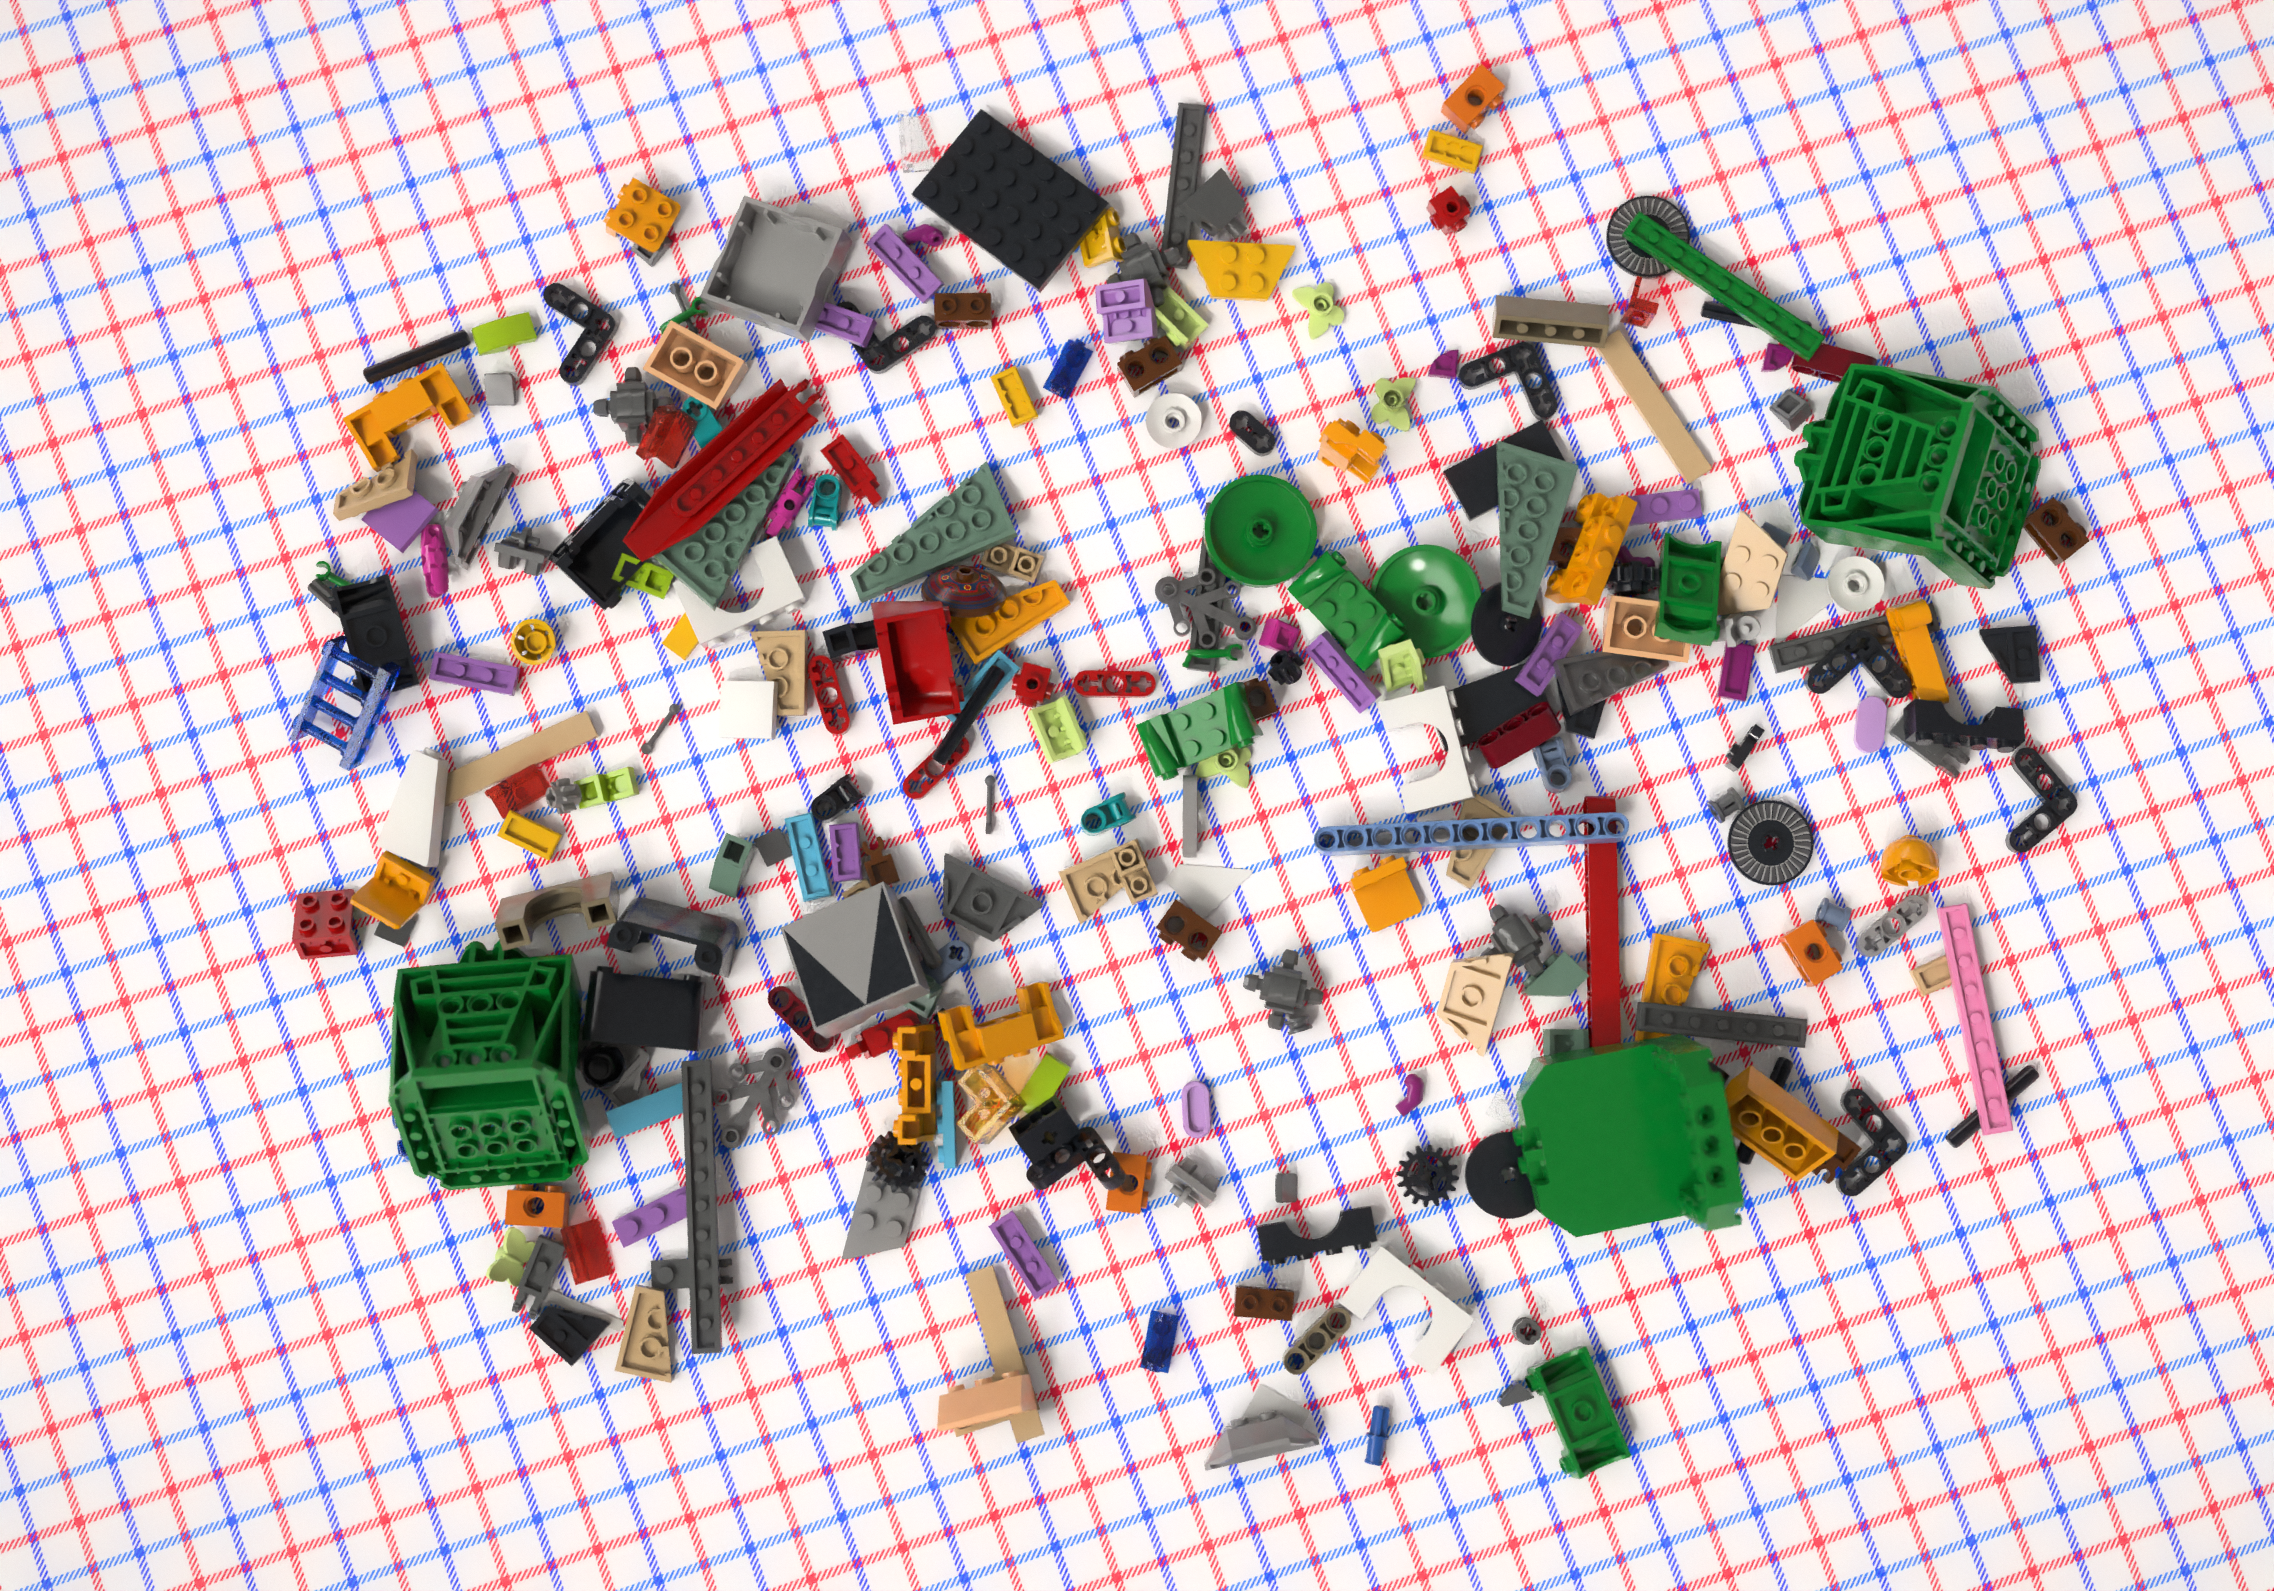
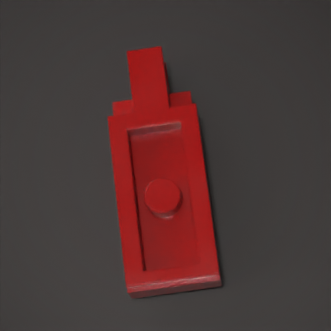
[820,434,884,508]
[845,1009,921,1060]

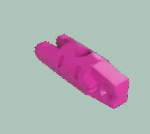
[765,468,816,538]
[420,524,449,599]

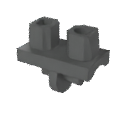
[494,526,552,576]

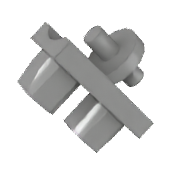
[1713,612,1761,647]
[1164,1157,1220,1209]

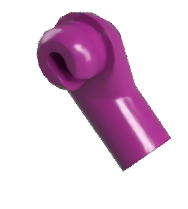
[902,224,944,247]
[1617,545,1655,568]
[1395,1073,1425,1117]

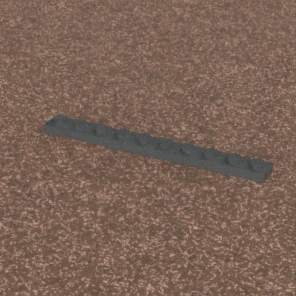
[681,1059,723,1354]

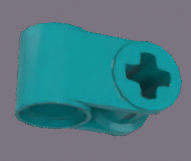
[682,397,723,449]
[808,474,843,531]
[1080,792,1137,836]

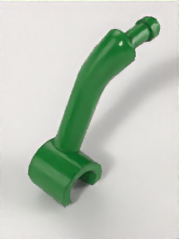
[659,297,708,336]
[315,561,355,586]
[1182,644,1243,669]

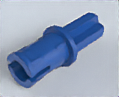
[1364,1405,1390,1466]

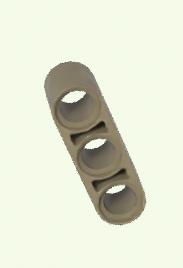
[1282,1306,1351,1375]

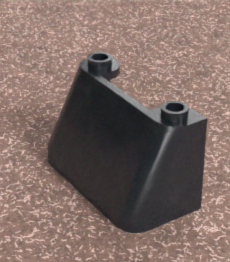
[548,478,651,611]
[606,897,740,978]
[582,966,706,1052]

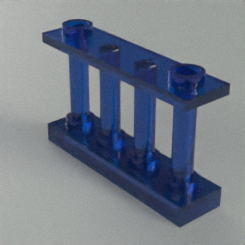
[290,635,402,771]

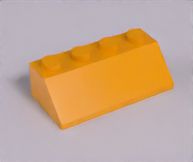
[1725,1065,1839,1182]

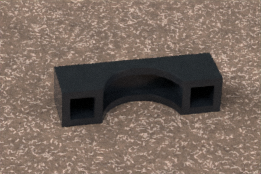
[822,600,923,663]
[1903,699,2025,753]
[1256,1206,1377,1266]

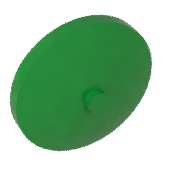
[1203,475,1317,588]
[1370,544,1482,658]

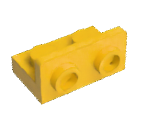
[1080,207,1126,268]

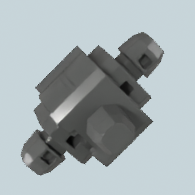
[1106,232,1183,308]
[593,367,674,446]
[1480,904,1554,977]
[1243,949,1324,1030]

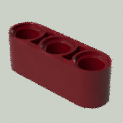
[1791,343,1877,383]
[1477,702,1562,769]
[767,986,837,1053]

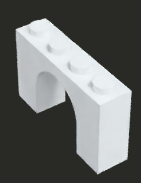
[672,536,807,649]
[1378,685,1479,815]
[1339,1246,1475,1376]

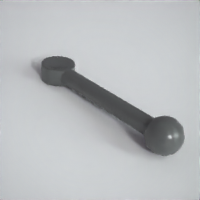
[669,283,699,335]
[641,704,680,755]
[984,775,996,834]

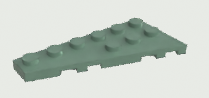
[1496,440,1579,619]
[654,450,796,611]
[850,461,1018,603]

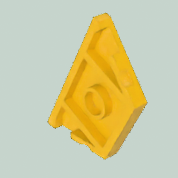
[1187,240,1295,302]

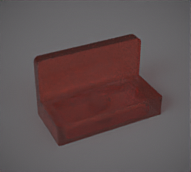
[1620,276,1659,329]
[635,404,698,469]
[484,764,551,820]
[560,1219,613,1285]

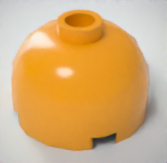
[1881,835,1939,887]

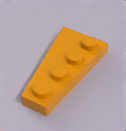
[948,580,1071,666]
[1634,933,1710,1041]

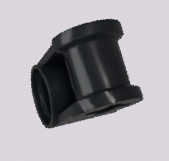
[811,774,867,824]

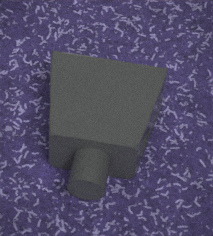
[1178,168,1247,240]

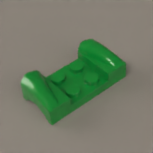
[1654,533,1724,647]
[1287,549,1408,672]
[1136,682,1264,781]
[1525,1346,1631,1479]

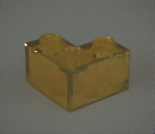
[956,1063,1027,1144]

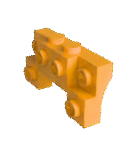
[342,362,475,472]
[1317,418,1387,485]
[1544,493,1637,605]
[937,981,1065,1071]
[893,1024,936,1145]

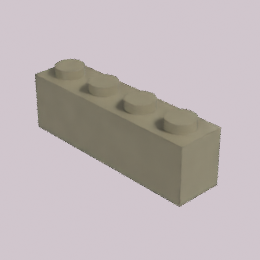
[1492,295,1609,348]

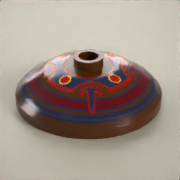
[921,565,1007,618]

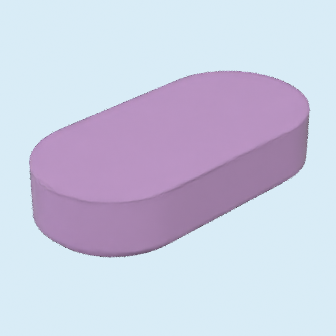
[1853,696,1887,754]
[1181,1081,1212,1139]

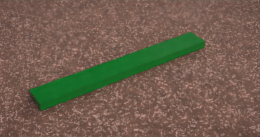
[1622,211,1826,361]

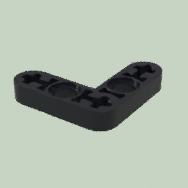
[543,283,617,386]
[837,301,937,374]
[1458,342,1558,421]
[1804,630,1912,698]
[2005,747,2078,854]
[1835,1089,1908,1197]
[1026,1126,1126,1190]

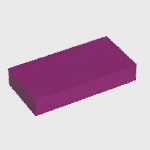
[1716,641,1755,702]

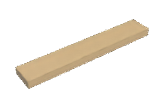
[1595,329,1712,485]
[445,711,599,807]
[965,1265,1046,1444]

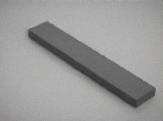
[1161,102,1206,270]
[1187,502,1226,673]
[1768,603,1941,674]
[1635,1002,1807,1048]

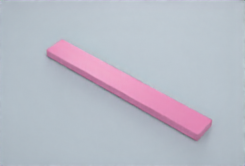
[1936,903,2014,1136]

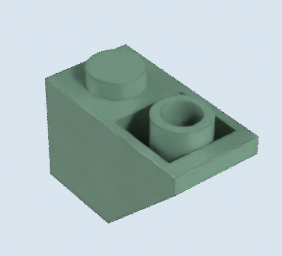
[708,833,757,899]
[1521,951,1589,997]

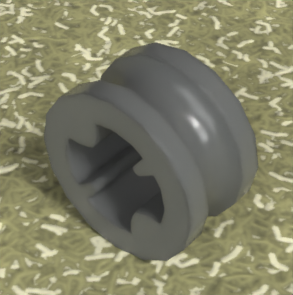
[1284,1014,1313,1036]

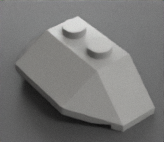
[444,463,520,571]
[1204,1411,1320,1471]

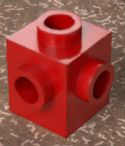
[1426,185,1471,236]
[1011,662,1054,708]

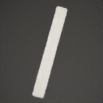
[545,1289,624,1332]

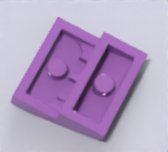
[1095,279,1158,344]
[361,490,439,553]

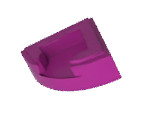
[1761,343,1794,373]
[1427,350,1459,379]

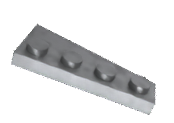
[1553,651,1669,716]

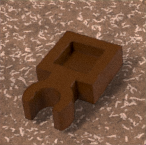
[862,836,900,886]
[1812,1131,1862,1184]

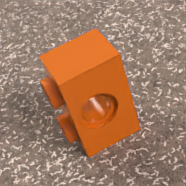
[1440,64,1506,134]
[1778,919,1844,987]
[1106,1151,1152,1214]
[504,1184,571,1228]

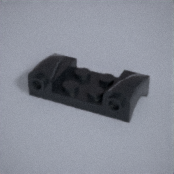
[328,574,420,700]

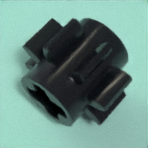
[1268,650,1304,685]

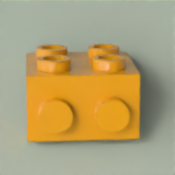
[603,177,681,253]
[350,850,436,929]
[1348,855,1422,933]

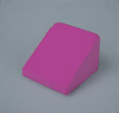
[1259,618,1300,652]

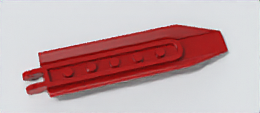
[623,378,822,562]

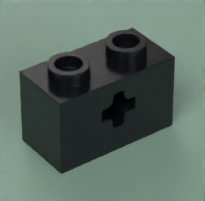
[1008,1095,1080,1164]

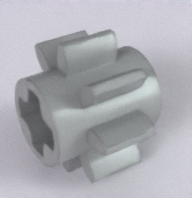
[545,778,582,814]

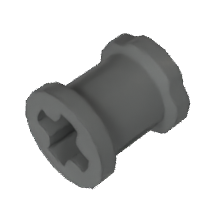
[1707,787,1745,824]
[1512,1317,1542,1345]

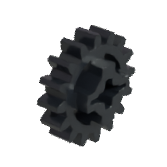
[1604,561,1661,596]
[865,1131,929,1193]
[1395,1144,1459,1207]

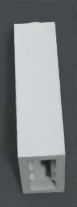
[376,747,449,867]

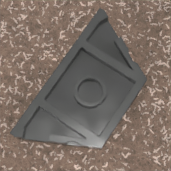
[942,853,1043,942]

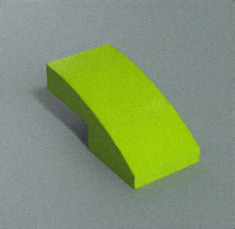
[471,312,537,356]
[611,553,674,600]
[573,767,640,809]
[1014,1052,1071,1114]

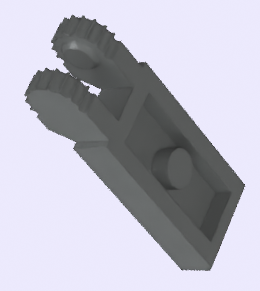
[1889,715,1970,779]
[511,1234,568,1320]
[651,1258,733,1290]

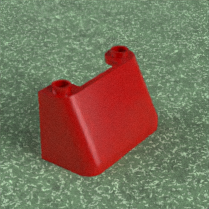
[871,601,965,725]

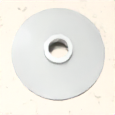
[1146,393,1202,449]
[1827,556,1885,612]

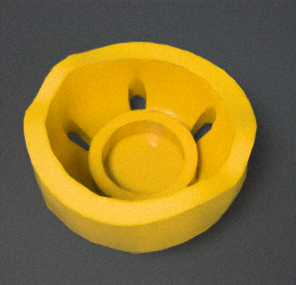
[510,619,557,665]

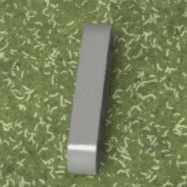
[1182,775,1197,858]
[1856,895,1928,957]

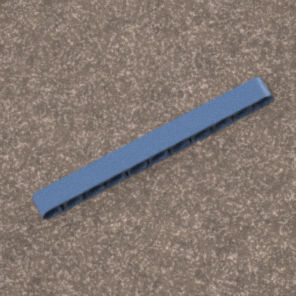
[1314,812,1629,856]

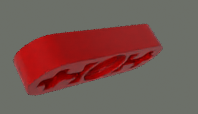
[808,655,851,736]
[1073,670,1156,698]
[903,737,970,800]

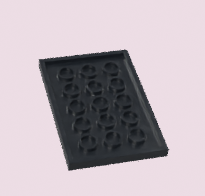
[911,109,1111,293]

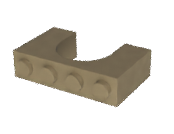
[495,871,620,951]

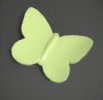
[1292,282,1344,340]
[1371,378,1416,432]
[1195,746,1251,789]
[486,1227,536,1287]

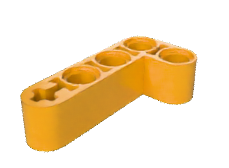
[1886,598,1949,705]

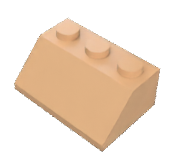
[643,320,749,410]
[1602,594,1691,663]
[937,1370,1037,1432]

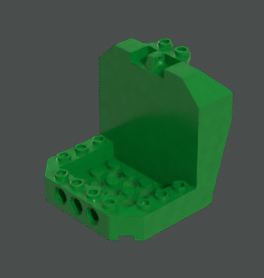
[1794,363,2041,589]
[388,940,591,1190]
[1512,1034,1744,1238]

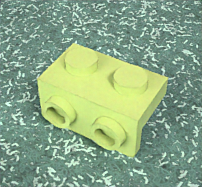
[1154,286,1208,351]
[1378,639,1427,692]
[1027,696,1087,765]

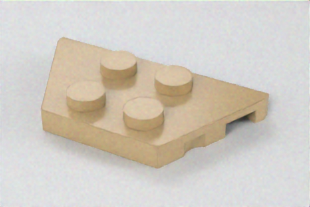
[1717,511,1789,616]
[1436,953,1515,1057]

